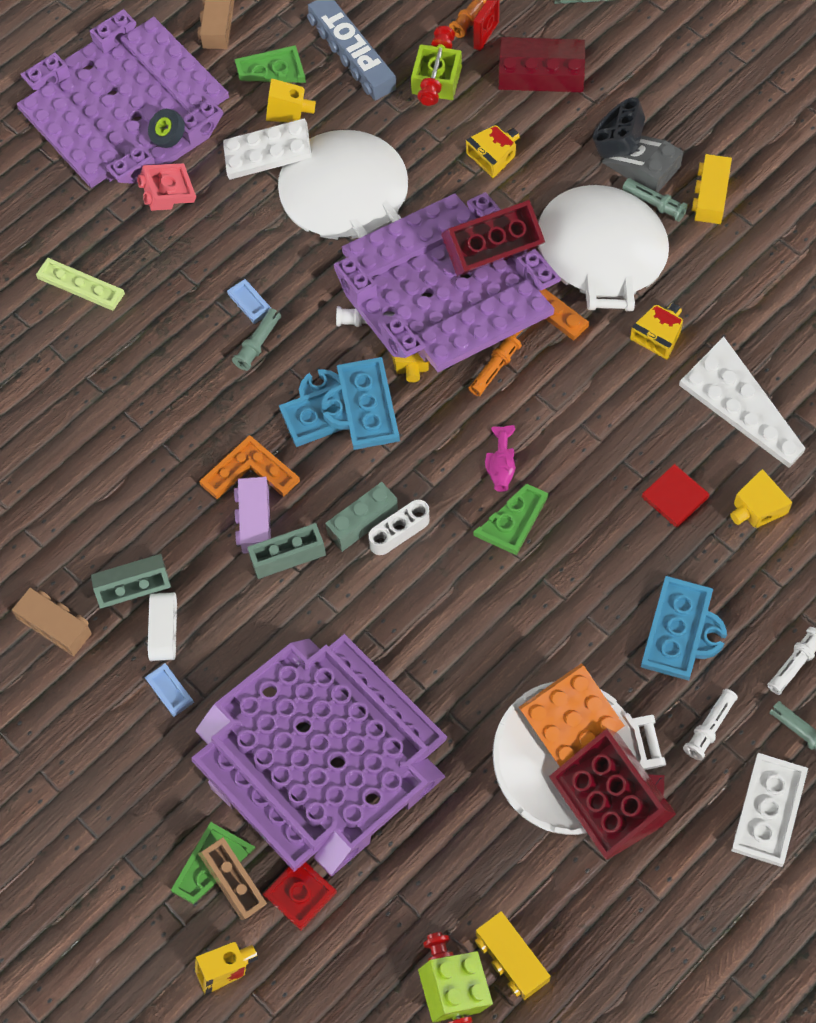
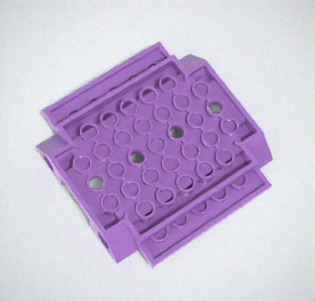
[17,9,229,188]
[334,192,561,372]
[192,634,447,877]

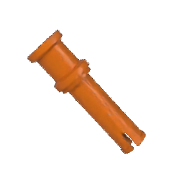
[449,0,486,38]
[468,335,522,397]

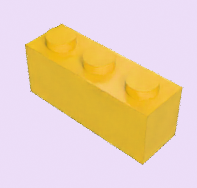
[692,154,732,224]
[475,911,551,1000]

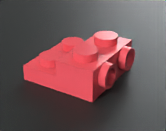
[137,163,196,211]

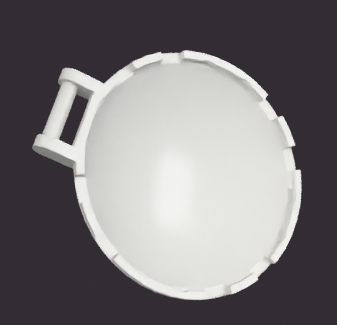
[278,130,408,240]
[538,185,669,311]
[493,682,666,835]

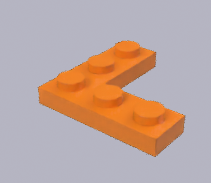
[513,289,589,341]
[199,435,300,499]

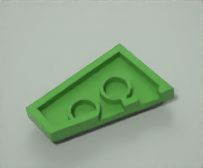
[235,45,306,83]
[473,484,548,555]
[171,822,255,905]

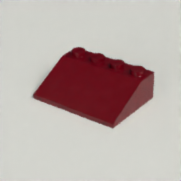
[499,37,585,93]
[549,728,676,860]

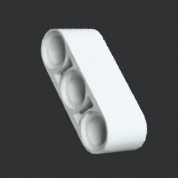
[369,500,430,555]
[148,592,177,661]

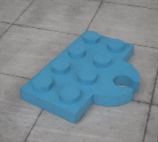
[321,357,400,450]
[279,369,341,447]
[641,576,727,681]

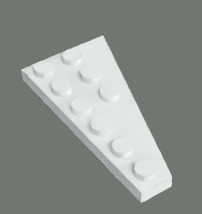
[679,337,805,468]

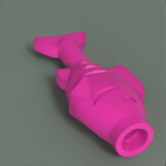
[485,425,516,492]

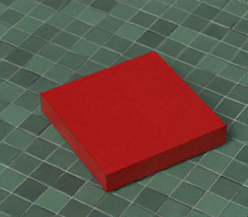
[474,0,500,51]
[642,464,710,528]
[263,862,337,931]

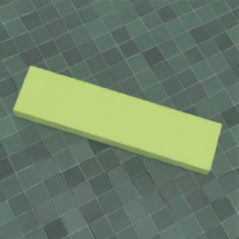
[36,258,125,311]

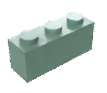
[325,482,398,552]
[247,523,326,579]
[91,554,171,609]

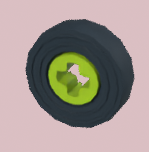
[148,108,185,148]

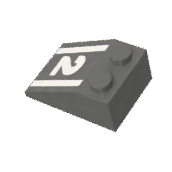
[602,135,683,192]

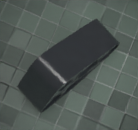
[593,97,645,158]

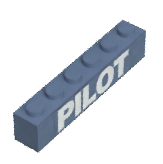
[307,0,396,101]

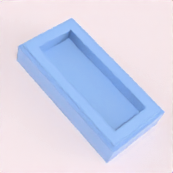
[227,279,271,324]
[145,663,194,717]

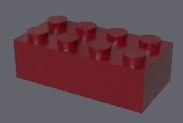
[441,200,545,276]

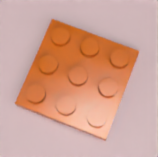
[519,663,624,767]

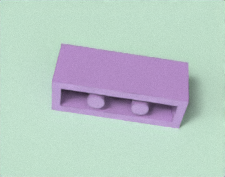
[234,477,271,554]

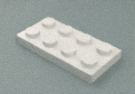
[223,118,311,179]
[731,753,808,867]

